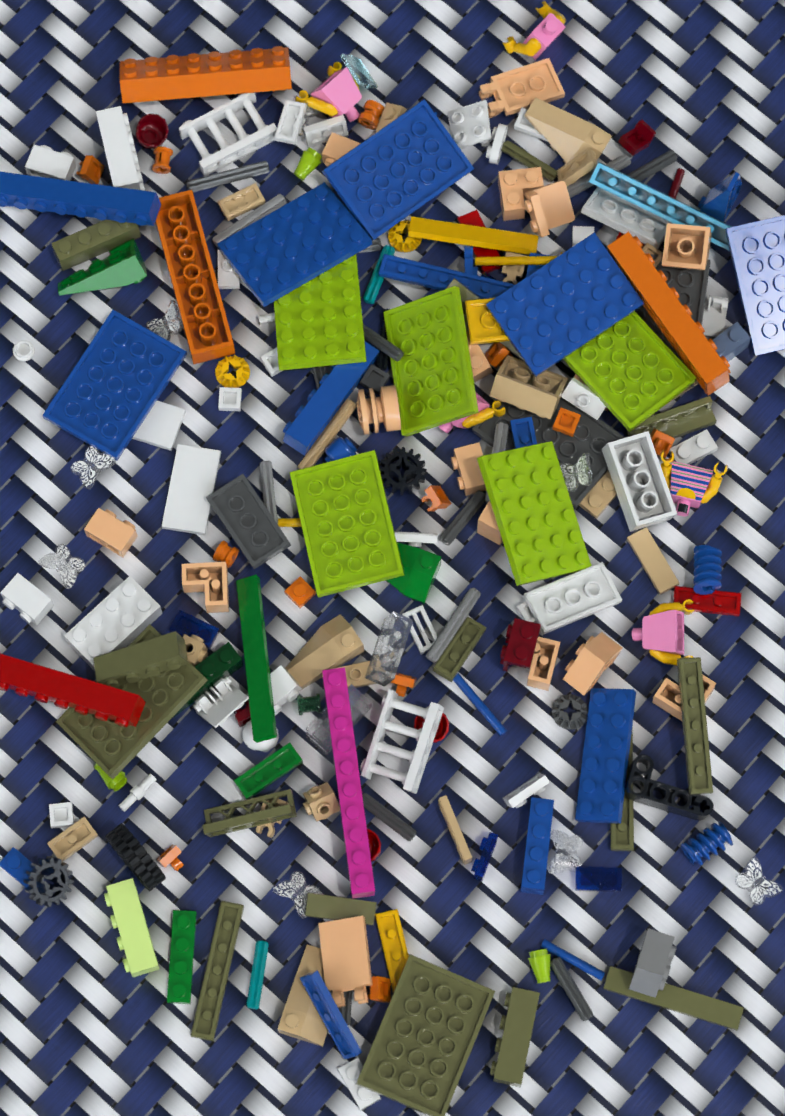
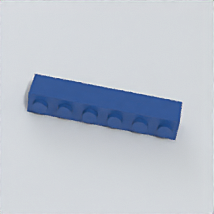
[283,342,379,456]

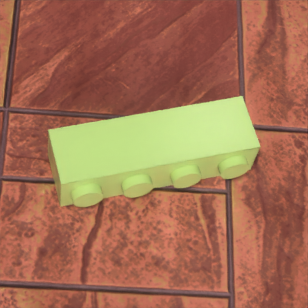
[104,878,160,977]

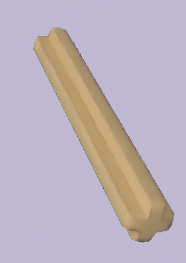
[298,399,357,470]

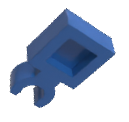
[464,246,478,276]

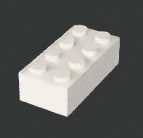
[96,106,145,191]
[601,431,677,532]
[64,576,163,671]

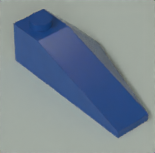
[698,172,742,222]

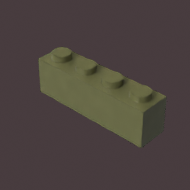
[51,219,141,271]
[93,631,188,688]
[490,987,540,1087]

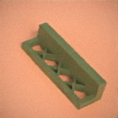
[627,396,717,438]
[202,789,297,837]

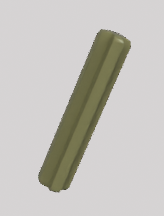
[501,140,558,182]

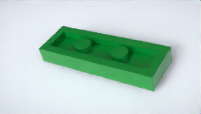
[234,743,303,800]

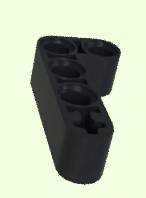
[625,754,713,821]

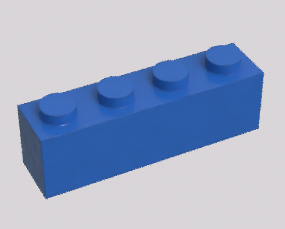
[521,797,554,895]

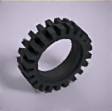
[105,823,166,891]

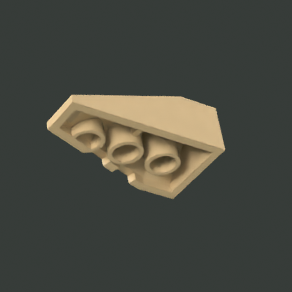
[286,614,364,691]
[278,944,328,1047]

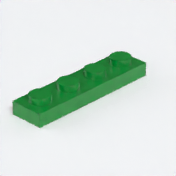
[167,910,197,1004]

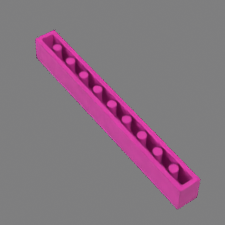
[322,667,375,899]

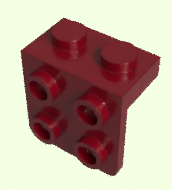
[500,618,541,672]

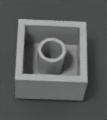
[629,928,676,998]

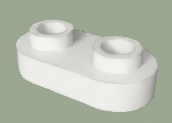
[486,123,508,165]

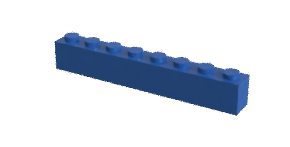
[0,172,161,226]

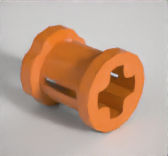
[152,146,173,174]

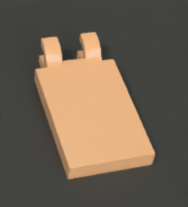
[478,58,565,118]
[318,916,373,1008]

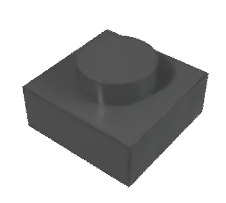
[360,364,390,395]

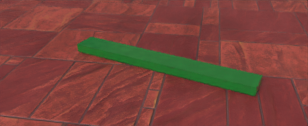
[236,574,277,743]

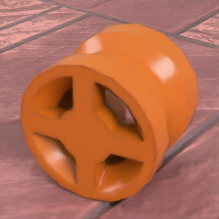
[213,541,239,568]

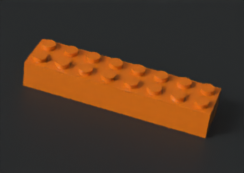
[120,46,292,103]
[155,190,235,365]
[607,232,731,396]

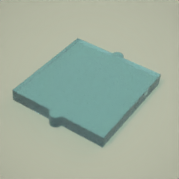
[340,54,378,89]

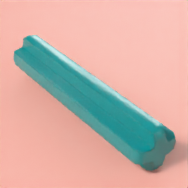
[363,245,395,304]
[247,940,269,1009]

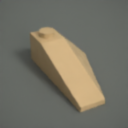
[524,97,612,177]

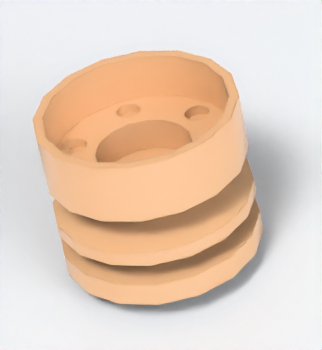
[356,385,401,435]

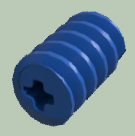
[693,545,722,595]
[681,821,733,866]

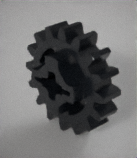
[380,447,427,495]
[23,856,74,907]

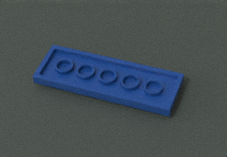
[575,688,636,824]

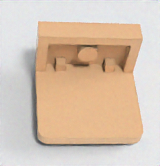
[524,180,575,237]

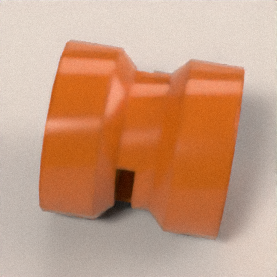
[358,100,384,130]

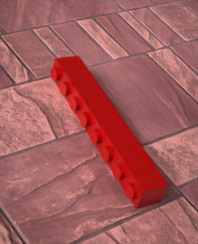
[0,654,146,728]

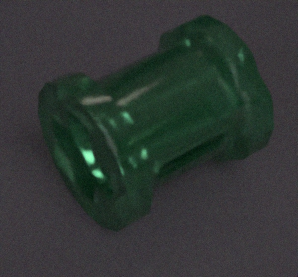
[297,693,321,716]

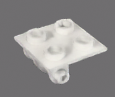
[448,100,492,149]
[702,295,729,337]
[193,676,249,728]

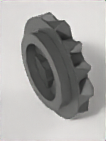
[552,694,588,730]

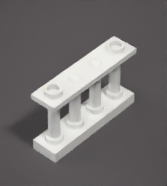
[179,92,277,176]
[360,689,444,794]

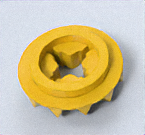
[388,219,422,252]
[215,355,250,388]

